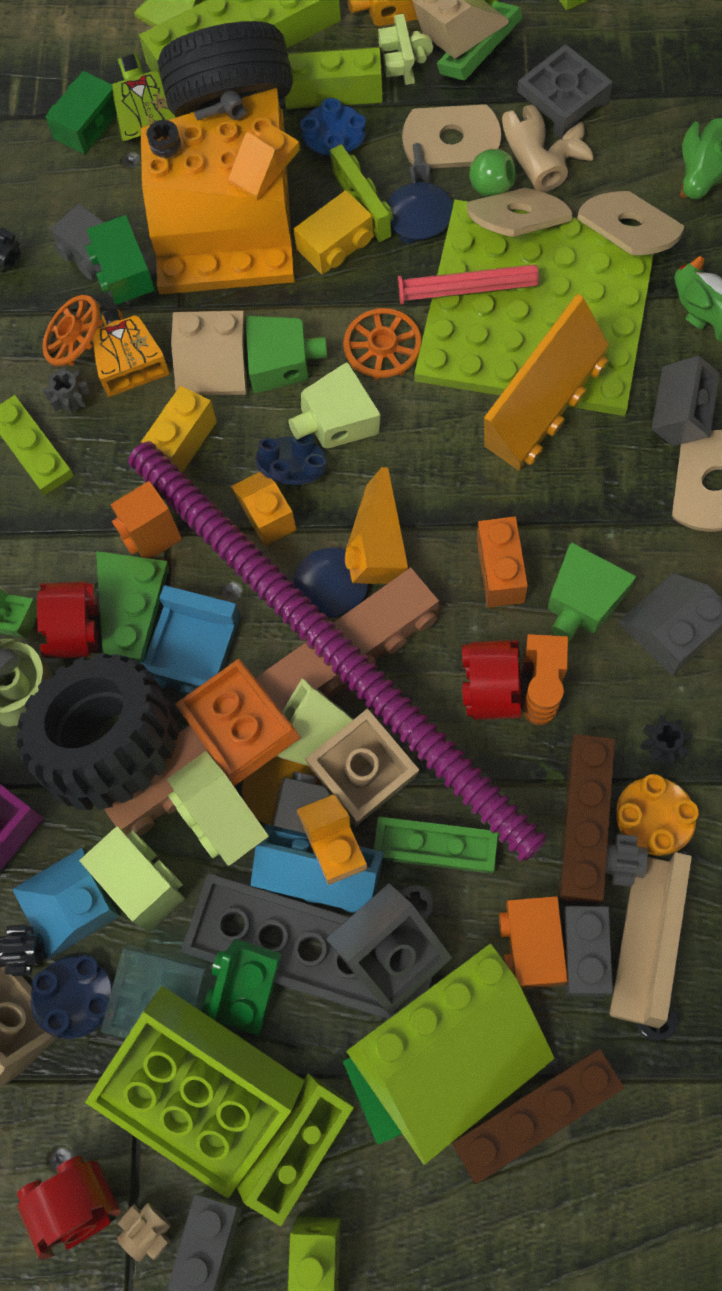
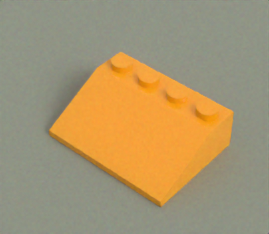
[484,293,609,471]

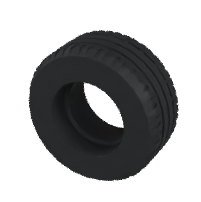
[158,21,293,117]

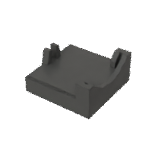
[517,44,613,139]

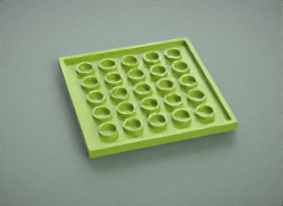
[414,200,654,416]

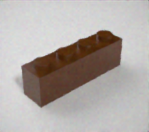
[557,734,615,907]
[451,1049,624,1185]

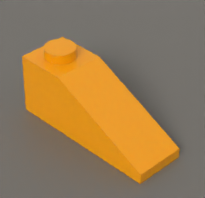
[345,467,408,584]

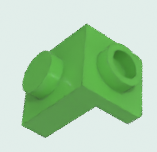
[0,589,37,639]

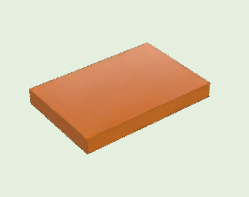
[175,659,301,786]

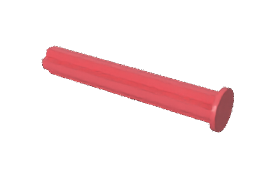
[398,265,539,305]

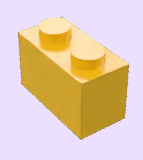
[293,190,374,275]
[141,385,217,472]

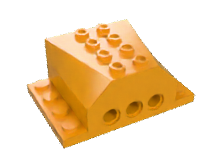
[141,88,295,295]

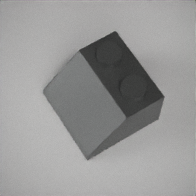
[618,573,722,676]
[326,883,452,1015]

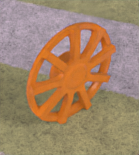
[43,295,103,368]
[343,308,422,380]

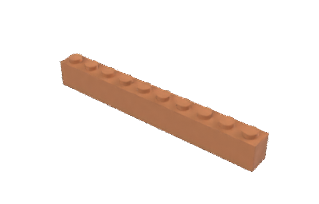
[104,567,439,836]

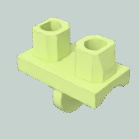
[378,14,433,85]

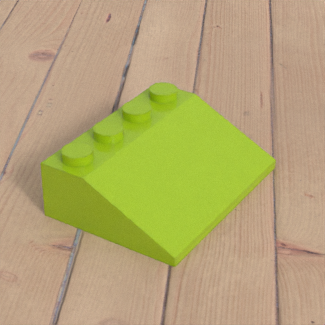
[346,943,555,1165]
[85,985,304,1199]

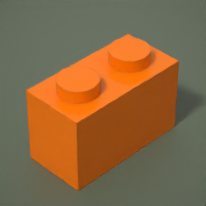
[110,481,182,559]
[477,516,528,608]
[499,897,568,989]

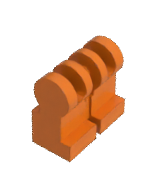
[522,634,568,725]

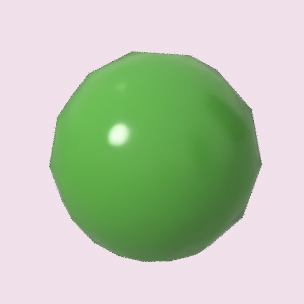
[469,149,515,197]

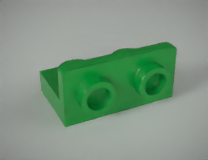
[202,939,282,1036]

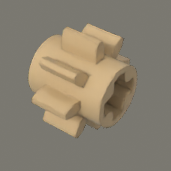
[117,1202,172,1262]

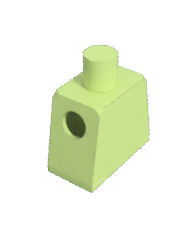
[288,362,381,448]
[277,678,354,766]

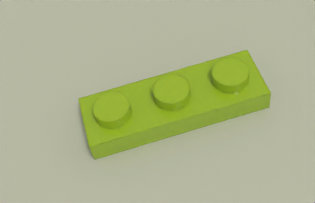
[330,144,393,242]
[0,395,74,496]

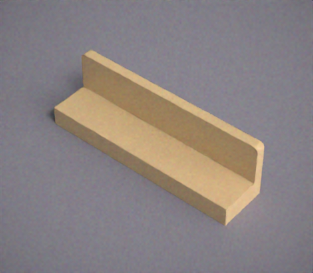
[609,852,692,1028]

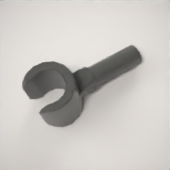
[194,90,246,121]
[410,143,431,184]

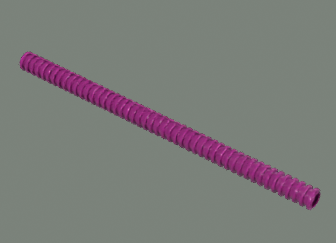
[128,441,547,862]

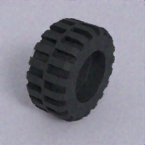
[16,654,179,810]

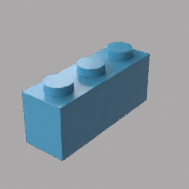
[250,824,384,913]

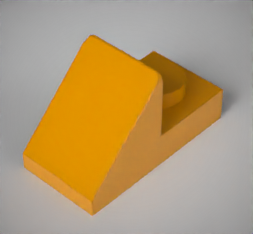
[228,124,300,201]
[297,794,367,885]

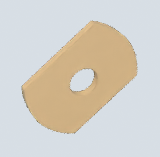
[402,104,501,169]
[466,188,572,237]
[577,191,684,255]
[672,430,722,532]

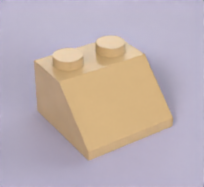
[412,0,509,59]
[171,311,248,396]
[305,708,419,828]

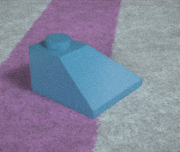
[12,848,120,959]

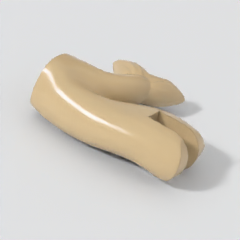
[502,105,593,192]

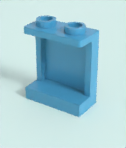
[140,585,241,697]

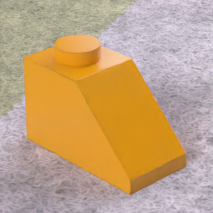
[231,472,296,547]

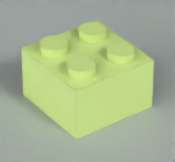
[167,751,269,866]
[79,826,185,933]

